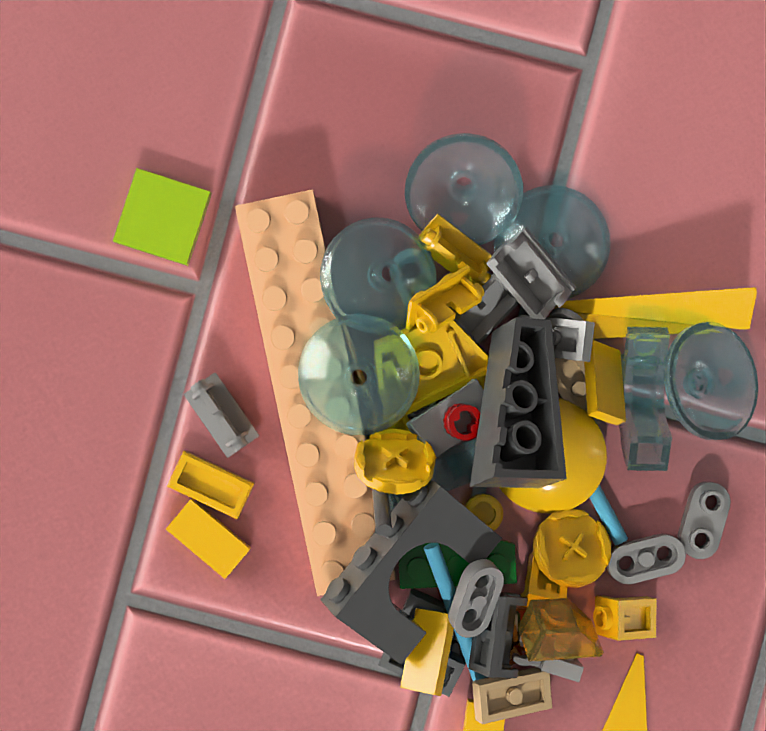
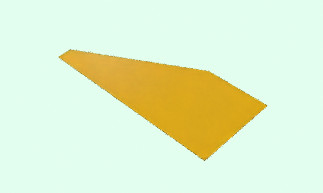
[602,653,647,731]

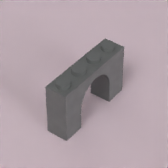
[320,479,502,664]

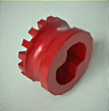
[443,403,480,441]

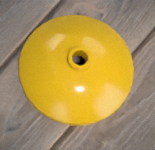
[499,398,607,514]

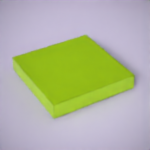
[113,168,212,266]

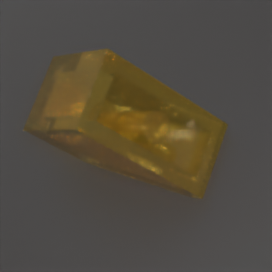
[518,598,604,662]

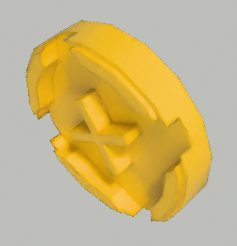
[354,429,436,495]
[533,509,611,588]

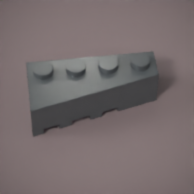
[470,317,567,488]

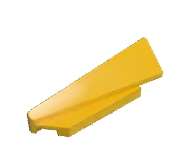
[555,287,757,339]

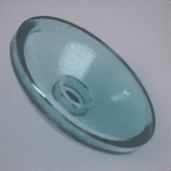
[405,133,523,245]
[494,185,610,299]
[320,217,436,337]
[298,314,420,435]
[664,322,758,440]

